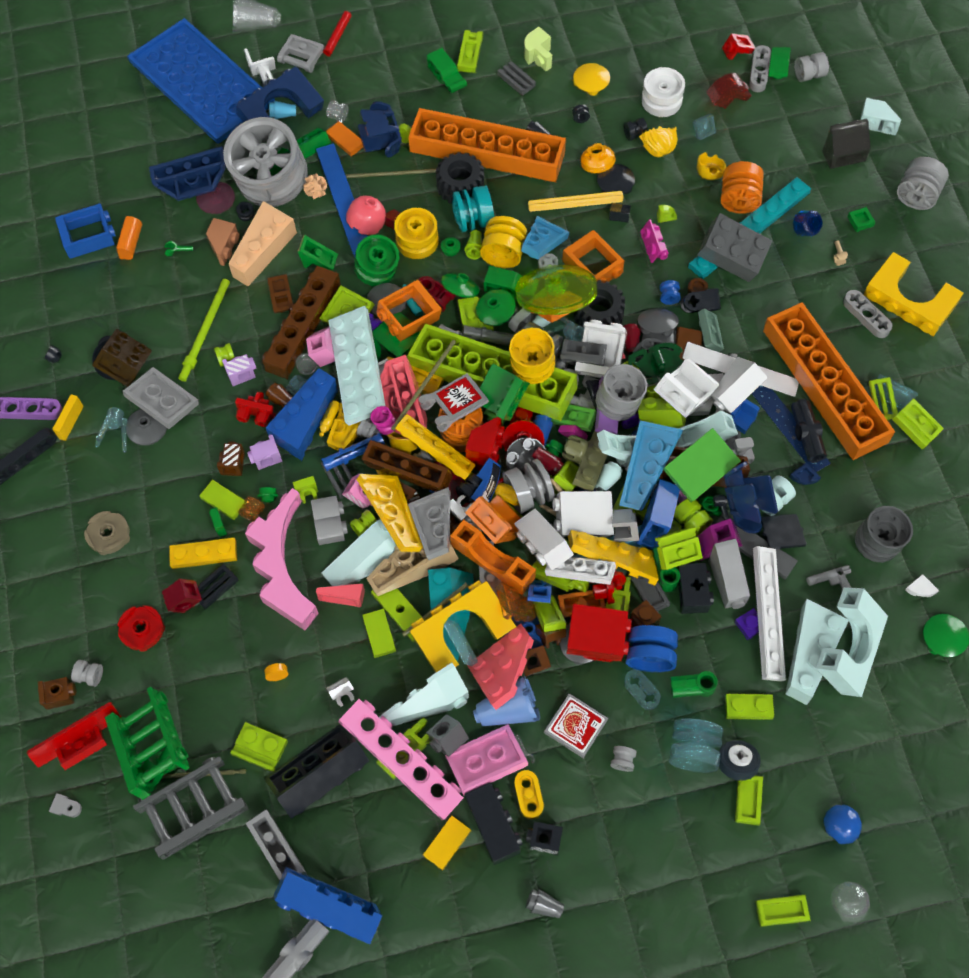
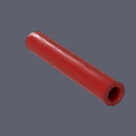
[323,11,352,56]

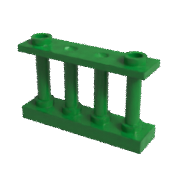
[105,686,190,800]

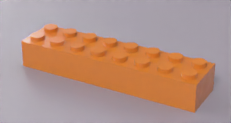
[408,108,566,182]
[763,302,895,460]

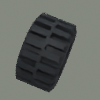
[436,152,484,204]
[573,280,625,330]

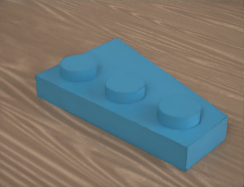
[521,216,570,260]

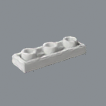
[545,556,616,585]

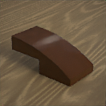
[267,274,293,314]

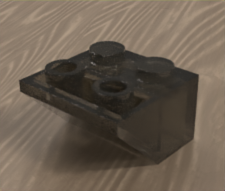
[822,118,871,169]

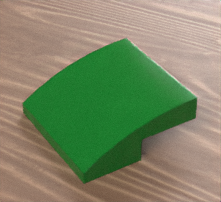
[372,312,421,358]

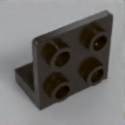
[92,329,152,387]

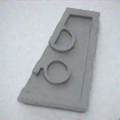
[408,487,450,560]

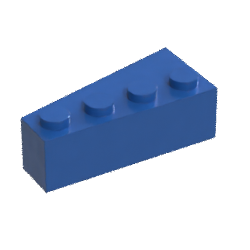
[266,368,338,461]
[273,867,383,944]

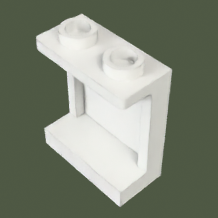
[575,320,627,378]
[654,358,719,418]
[552,491,614,538]

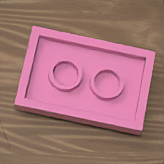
[445,724,528,795]

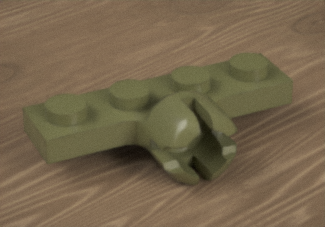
[562,430,607,491]

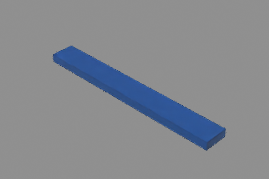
[316,144,368,259]

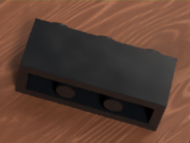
[465,783,523,865]

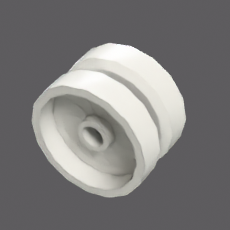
[642,67,685,117]

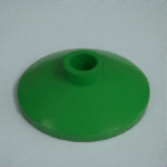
[441,273,479,298]
[476,289,516,326]

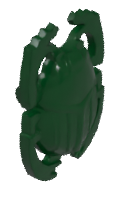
[628,343,684,385]

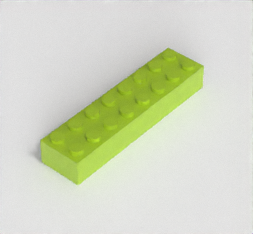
[407,323,577,421]

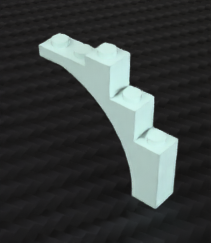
[597,411,738,468]

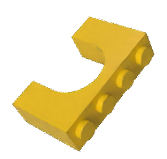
[864,252,964,337]
[409,580,516,673]

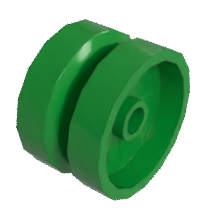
[354,235,399,286]

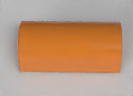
[117,216,142,260]
[558,590,606,618]

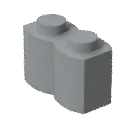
[311,496,348,545]

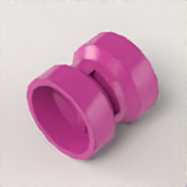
[370,406,396,435]

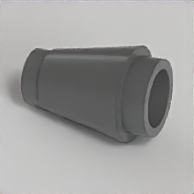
[526,889,564,919]

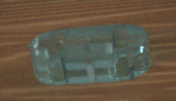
[624,669,661,710]

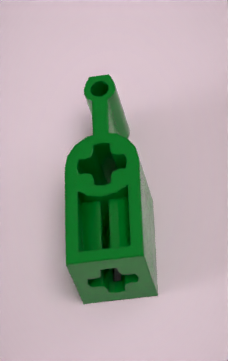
[426,48,467,94]
[484,266,539,300]

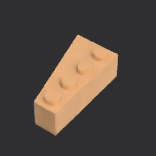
[229,201,297,286]

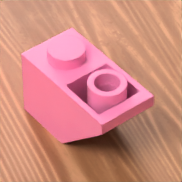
[306,327,335,367]

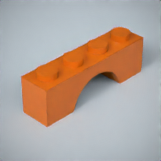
[450,519,536,595]

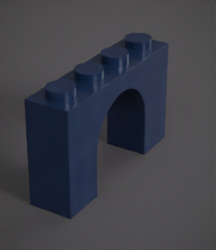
[236,66,324,122]

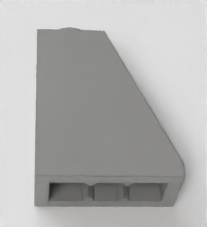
[708,539,750,609]

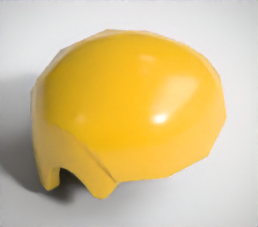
[697,152,727,180]

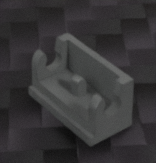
[560,339,607,366]

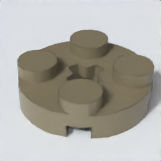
[84,511,130,555]

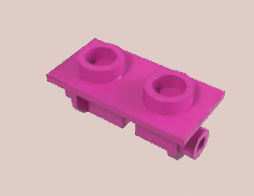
[640,219,669,263]

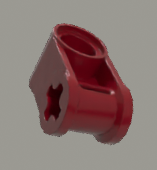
[419,276,456,312]

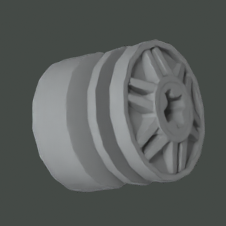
[897,157,949,210]
[596,364,648,421]
[502,459,555,514]

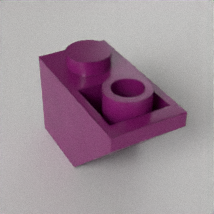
[697,518,743,561]

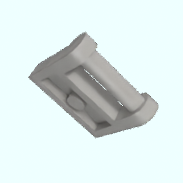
[277,34,324,73]

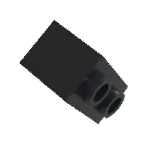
[678,563,714,614]

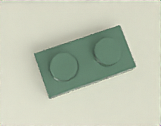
[698,309,724,352]

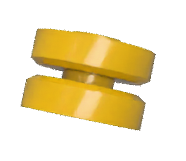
[394,208,438,259]

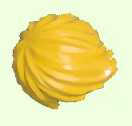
[639,126,678,157]

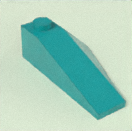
[428,568,474,662]

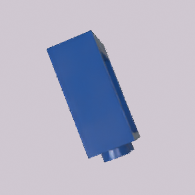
[55,204,116,259]

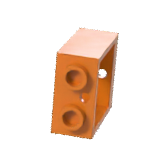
[562,230,624,286]
[376,280,442,341]

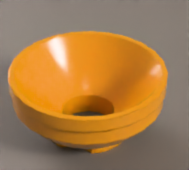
[581,143,615,173]

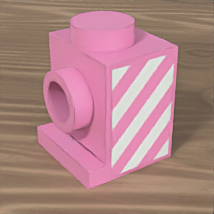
[342,474,372,509]

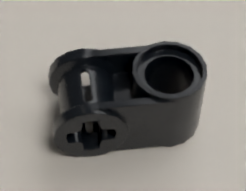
[680,288,721,313]

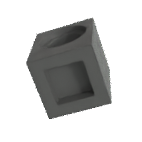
[426,714,469,757]

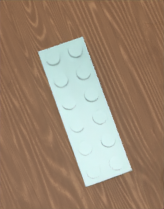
[328,306,386,426]

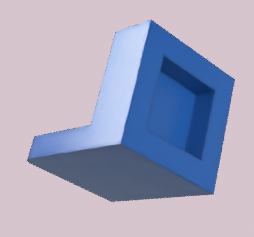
[730,399,760,434]

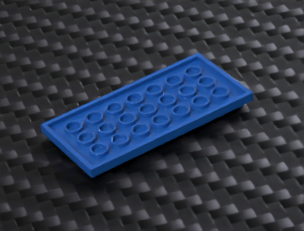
[127,18,275,144]

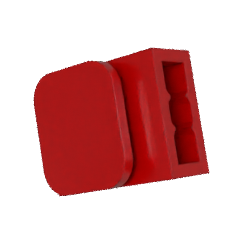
[566,604,632,662]

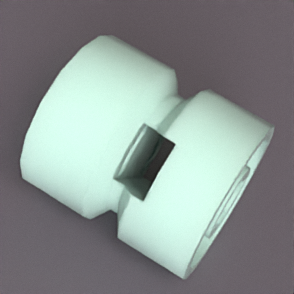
[762,475,796,516]

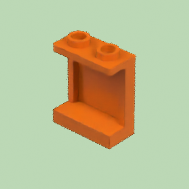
[465,495,521,544]

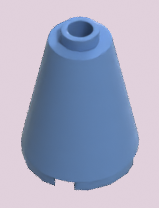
[473,676,540,726]

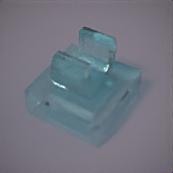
[692,114,716,140]
[285,374,307,397]

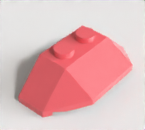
[380,355,427,435]

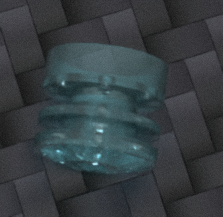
[669,718,724,773]

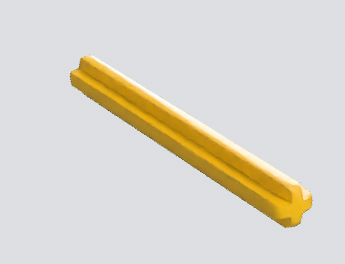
[528,191,623,212]

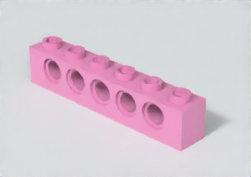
[339,699,463,820]

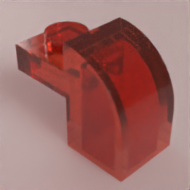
[706,73,752,108]

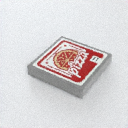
[544,694,608,758]

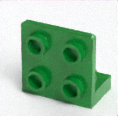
[480,364,530,421]

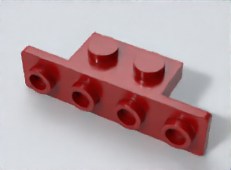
[27,702,121,770]

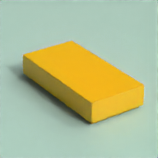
[53,394,84,441]
[423,816,471,871]

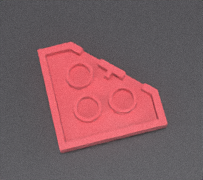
[467,624,534,710]

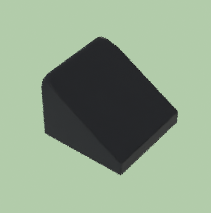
[609,203,631,223]

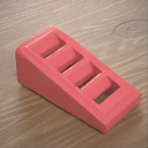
[316,584,365,607]

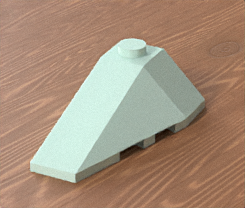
[322,519,396,586]

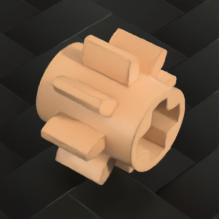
[303,173,327,199]

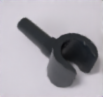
[713,495,729,520]

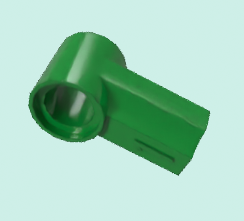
[652,546,680,592]
[670,671,718,698]

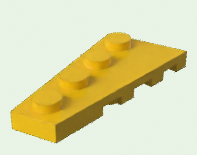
[327,402,361,450]
[356,474,423,552]
[568,530,659,586]

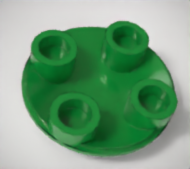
[923,614,969,657]

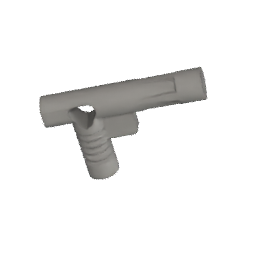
[806,565,851,590]

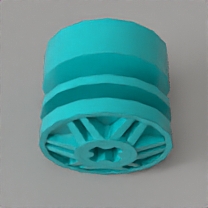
[452,185,494,233]

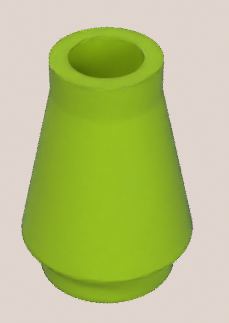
[465,230,482,260]

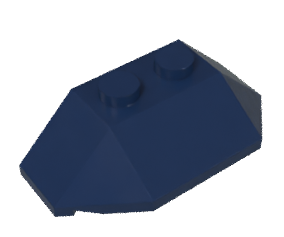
[149,147,226,201]

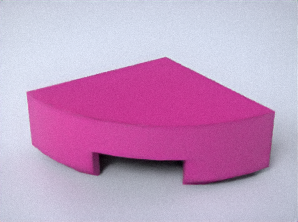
[558,425,588,440]

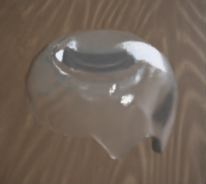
[831,881,870,923]

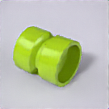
[674,499,713,536]

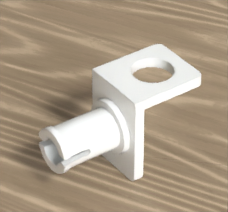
[244,48,276,86]

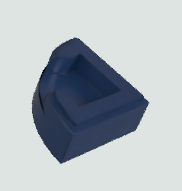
[789,462,821,485]

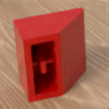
[465,417,505,471]

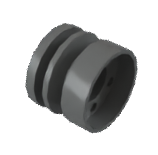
[855,506,913,563]

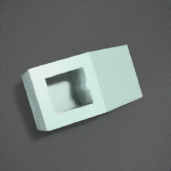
[858,98,901,135]

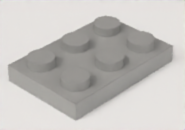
[123,367,199,429]

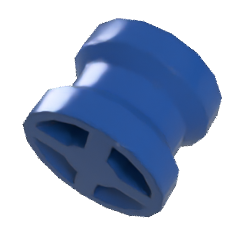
[660,280,681,305]

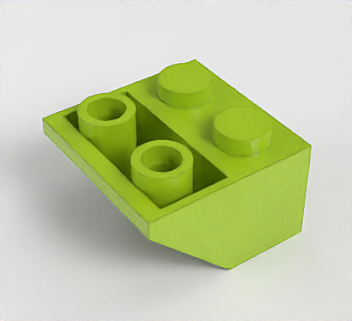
[638,385,686,428]

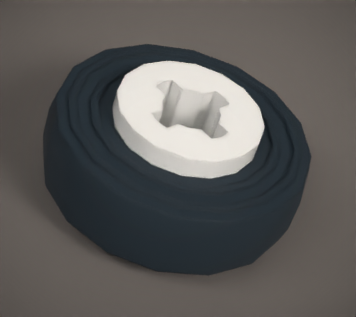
[717,740,761,781]

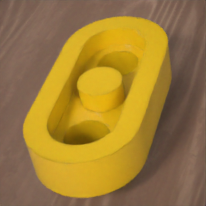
[514,770,544,819]

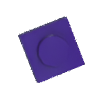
[734,608,759,640]

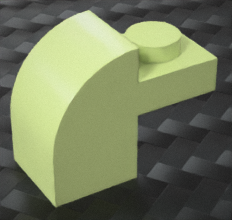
[524,27,552,71]

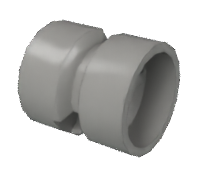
[794,52,829,82]

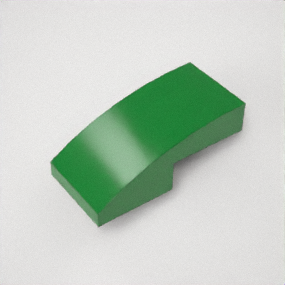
[769,47,791,79]

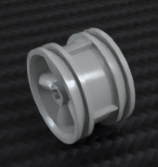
[224,117,308,207]

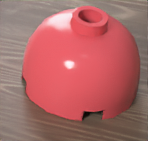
[346,195,386,235]

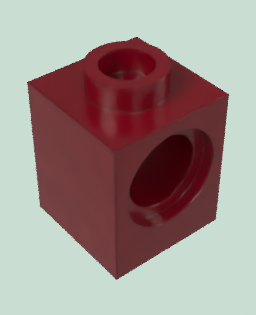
[162,579,202,613]

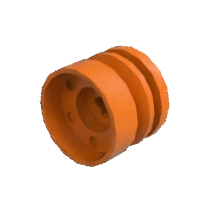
[721,161,764,214]
[438,407,483,452]

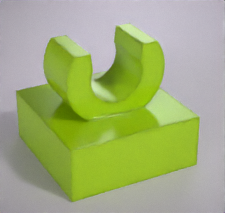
[293,476,318,504]

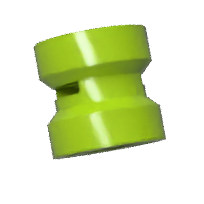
[350,510,377,537]

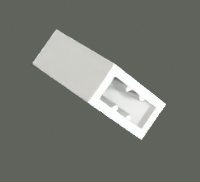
[711,357,768,413]

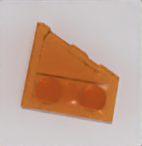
[495,582,536,622]

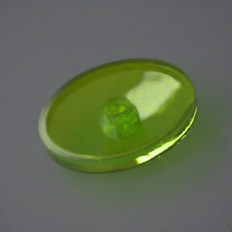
[515,265,597,315]

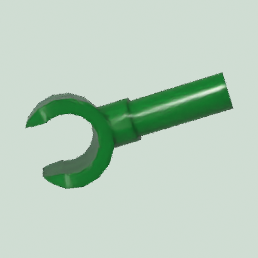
[164,241,193,256]

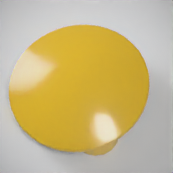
[573,63,610,96]

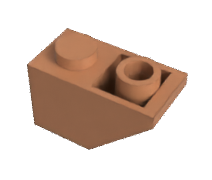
[206,218,239,266]

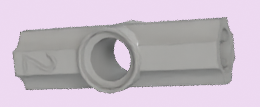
[262,919,330,978]

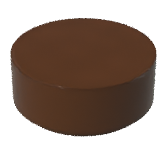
[687,278,708,294]

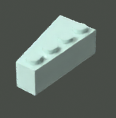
[786,599,849,705]

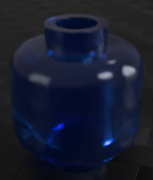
[793,210,823,236]

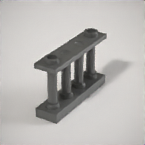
[133,756,249,860]

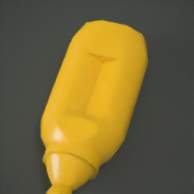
[319,401,340,437]
[494,483,519,506]

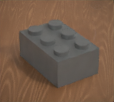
[697,213,772,282]

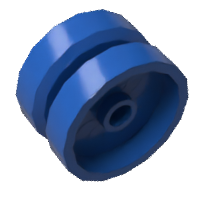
[626,625,678,672]

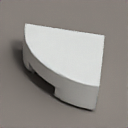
[905,575,939,597]

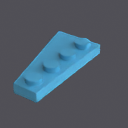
[619,421,683,511]

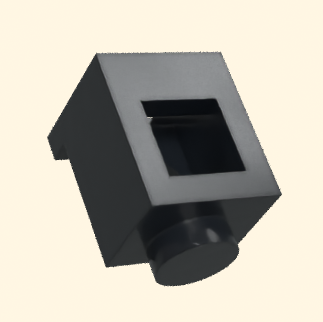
[526,821,563,855]

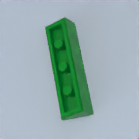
[270,128,331,176]

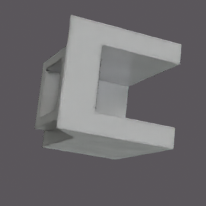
[612,509,639,542]

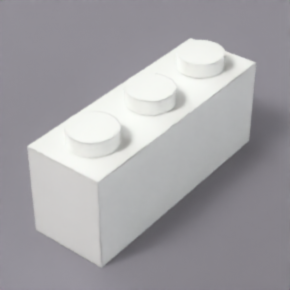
[514,509,574,570]

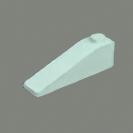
[379,663,469,726]

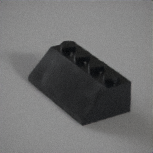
[264,724,369,819]

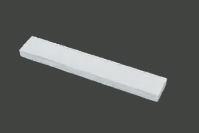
[753,546,786,682]

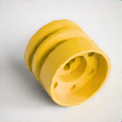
[480,216,527,268]
[509,327,555,384]

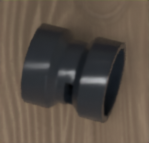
[623,117,648,141]
[455,473,482,504]

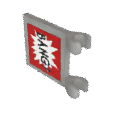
[419,373,489,432]

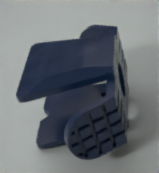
[358,101,402,158]
[724,461,778,533]

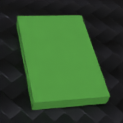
[663,428,741,503]

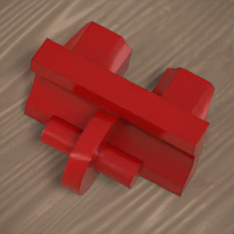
[235,392,276,427]
[589,560,626,605]

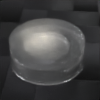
[296,353,317,374]

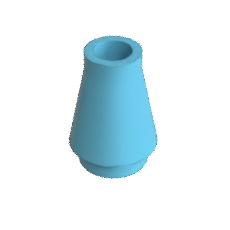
[269,101,296,119]

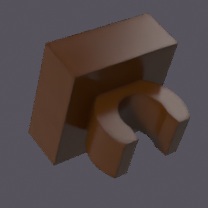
[535,624,566,649]

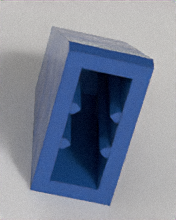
[636,479,680,550]

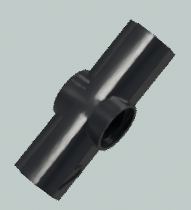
[791,399,827,463]

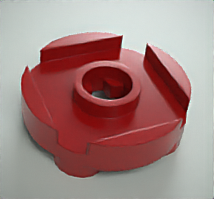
[118,605,165,652]

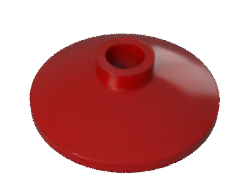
[503,420,545,452]

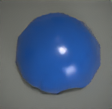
[823,805,862,844]

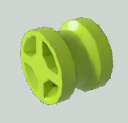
[214,343,235,367]

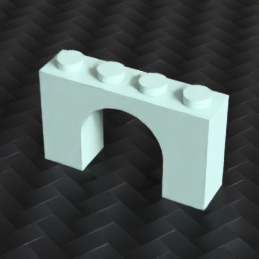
[816,587,888,697]

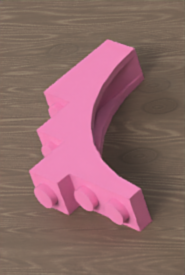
[245,488,318,630]

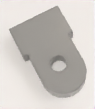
[49,793,82,818]

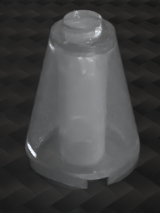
[232,0,281,32]

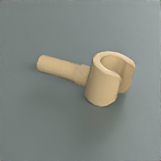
[834,240,848,266]

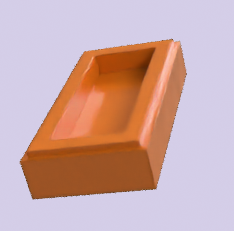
[326,121,364,157]

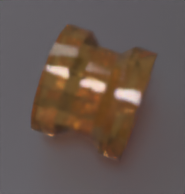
[238,496,265,522]

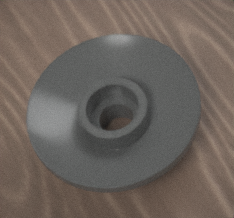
[126,409,167,446]

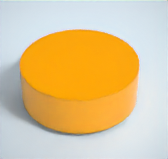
[264,663,288,681]

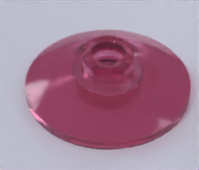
[197,182,235,214]

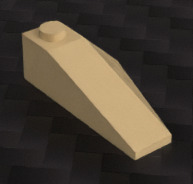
[366,544,458,596]

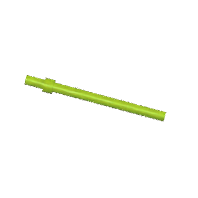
[178,279,230,382]

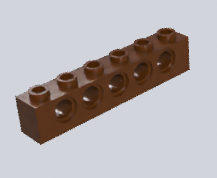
[262,266,341,380]

